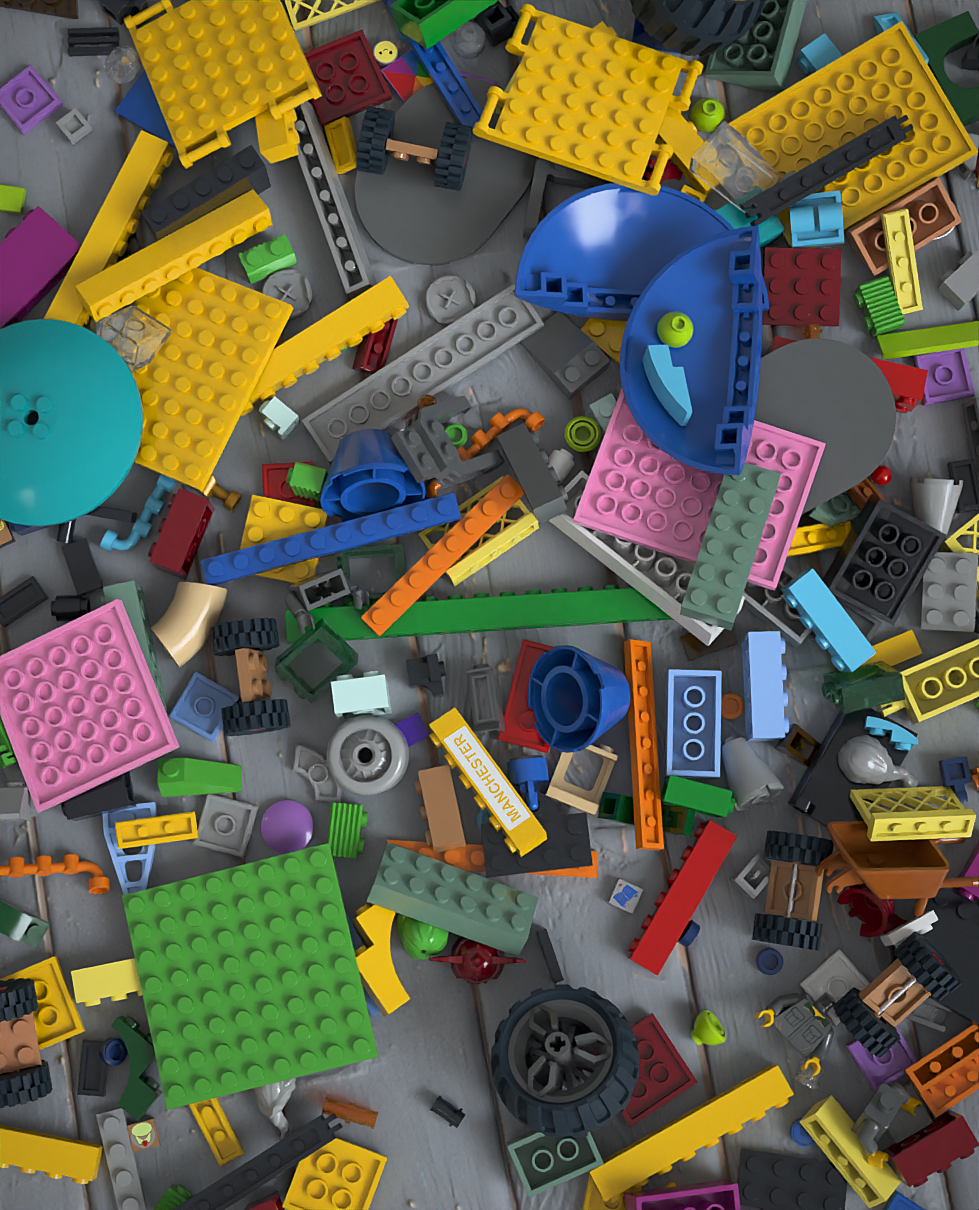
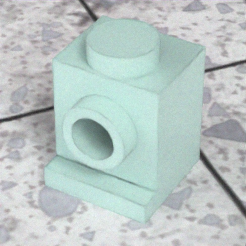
[259,396,300,441]

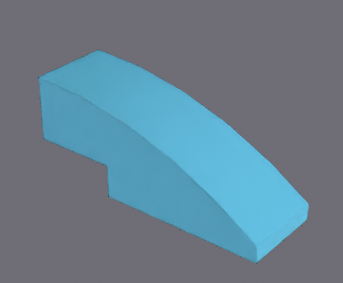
[642,345,692,426]

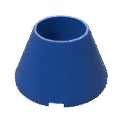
[320,429,426,522]
[527,645,630,753]

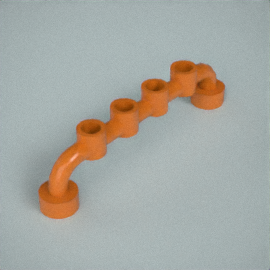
[426,408,546,499]
[0,854,110,894]

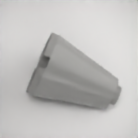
[910,477,963,542]
[720,735,784,812]

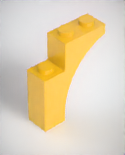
[351,903,410,1016]

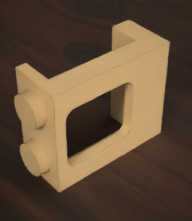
[545,744,618,816]

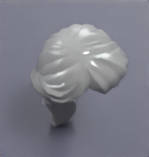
[838,735,918,788]
[254,1077,297,1141]

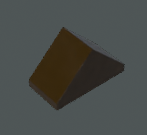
[775,723,820,768]

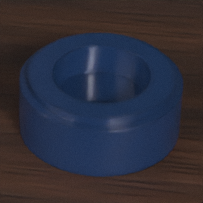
[677,920,700,947]
[755,948,783,975]
[99,1037,127,1066]

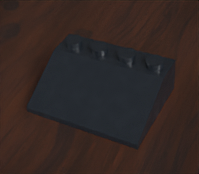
[822,494,946,626]

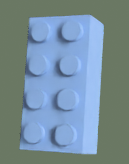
[741,631,789,742]
[664,669,722,779]

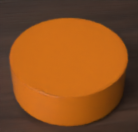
[721,693,744,720]

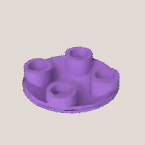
[261,800,314,853]

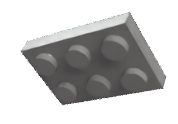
[921,551,978,632]

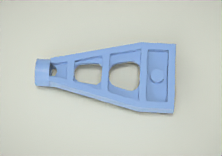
[102,802,157,895]

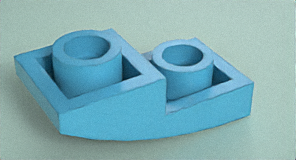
[864,716,918,751]

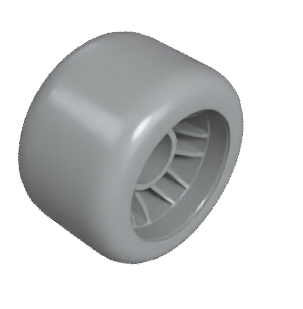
[327,715,409,795]

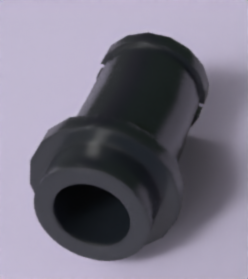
[430,1096,466,1128]

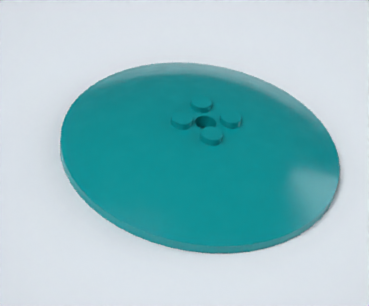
[0,319,143,526]

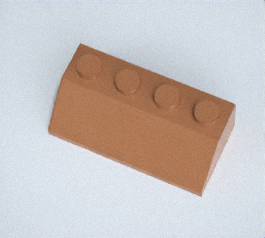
[844,177,962,276]

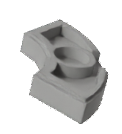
[292,745,342,803]

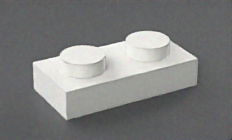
[880,910,938,948]

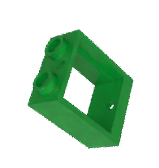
[661,775,735,819]

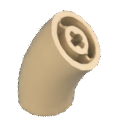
[150,582,228,668]

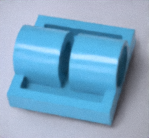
[789,190,844,248]

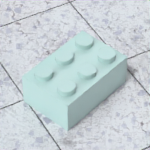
[331,671,392,720]

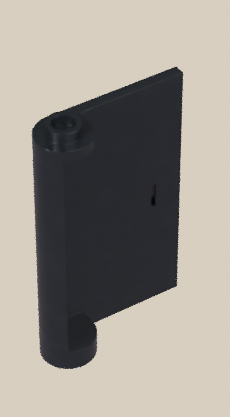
[788,692,918,827]

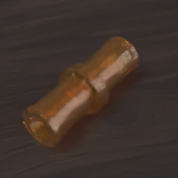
[321,1097,378,1129]

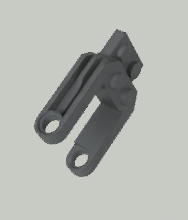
[523,158,610,239]
[391,396,505,488]

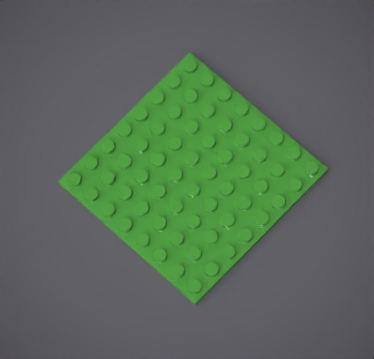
[122,843,379,1110]

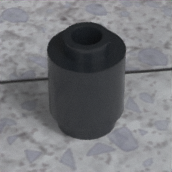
[51,595,91,621]

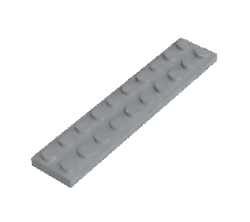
[301,283,544,464]

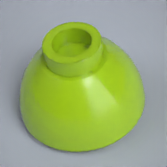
[690,97,725,132]
[657,311,693,348]
[565,416,601,452]
[690,1009,726,1045]

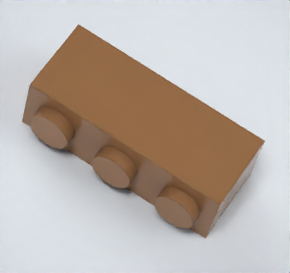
[414,764,466,853]

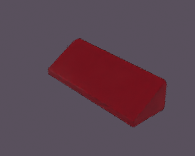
[352,318,398,375]

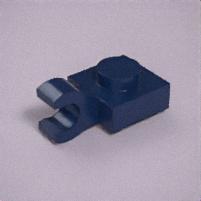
[938,756,972,804]

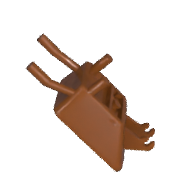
[815,821,979,917]

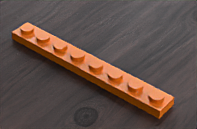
[360,474,524,637]
[624,639,664,851]
[386,840,598,878]

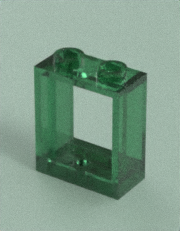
[337,544,406,602]
[275,618,358,704]
[821,661,905,713]

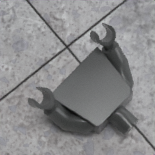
[285,568,369,634]

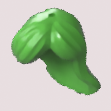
[396,913,449,960]

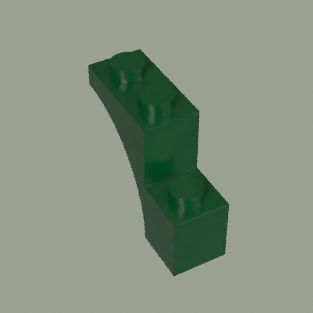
[111,1016,163,1121]

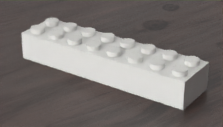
[549,471,745,646]

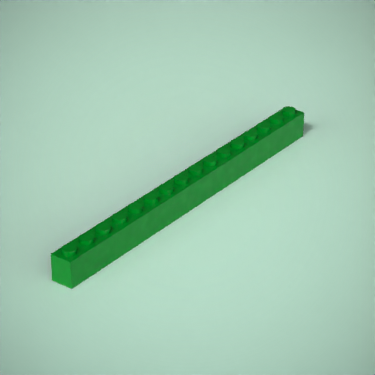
[285,585,674,644]

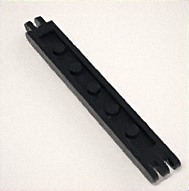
[740,114,914,226]
[172,1113,343,1210]

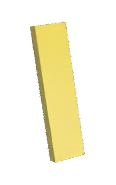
[881,208,923,314]

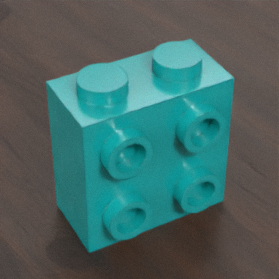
[715,186,785,249]

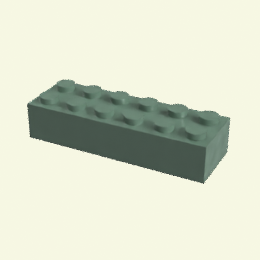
[680,463,781,631]
[100,580,170,721]
[367,842,538,957]

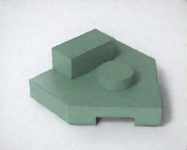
[808,491,861,527]

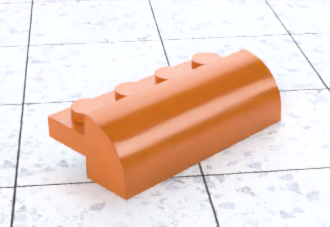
[904,1024,979,1118]

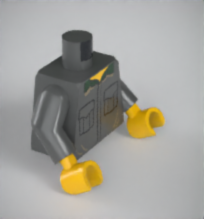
[754,992,836,1077]
[851,1080,923,1169]

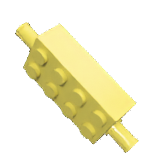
[877,639,979,725]

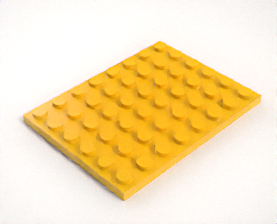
[722,21,978,248]
[112,267,294,492]

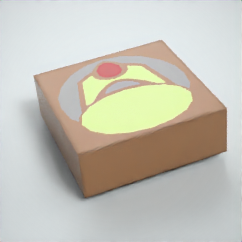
[127,1118,161,1152]

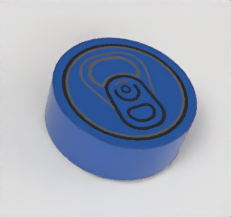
[790,1118,815,1147]

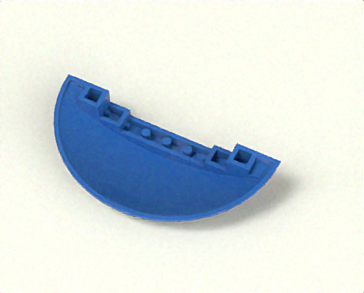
[515,183,769,322]
[620,225,762,475]

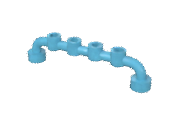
[100,475,176,552]

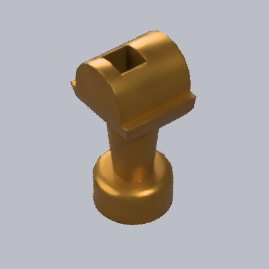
[193,474,242,512]

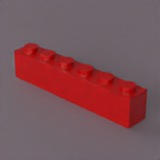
[627,820,738,976]

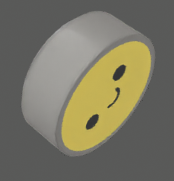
[373,40,398,67]

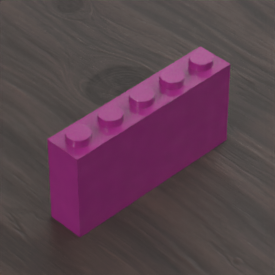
[0,206,82,329]

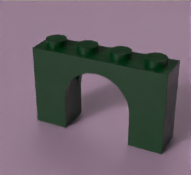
[914,11,979,127]

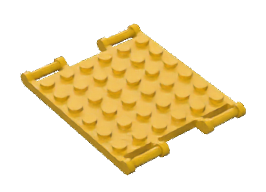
[123,0,322,169]
[472,4,703,196]

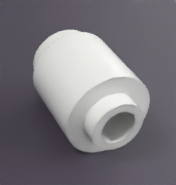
[546,448,575,485]

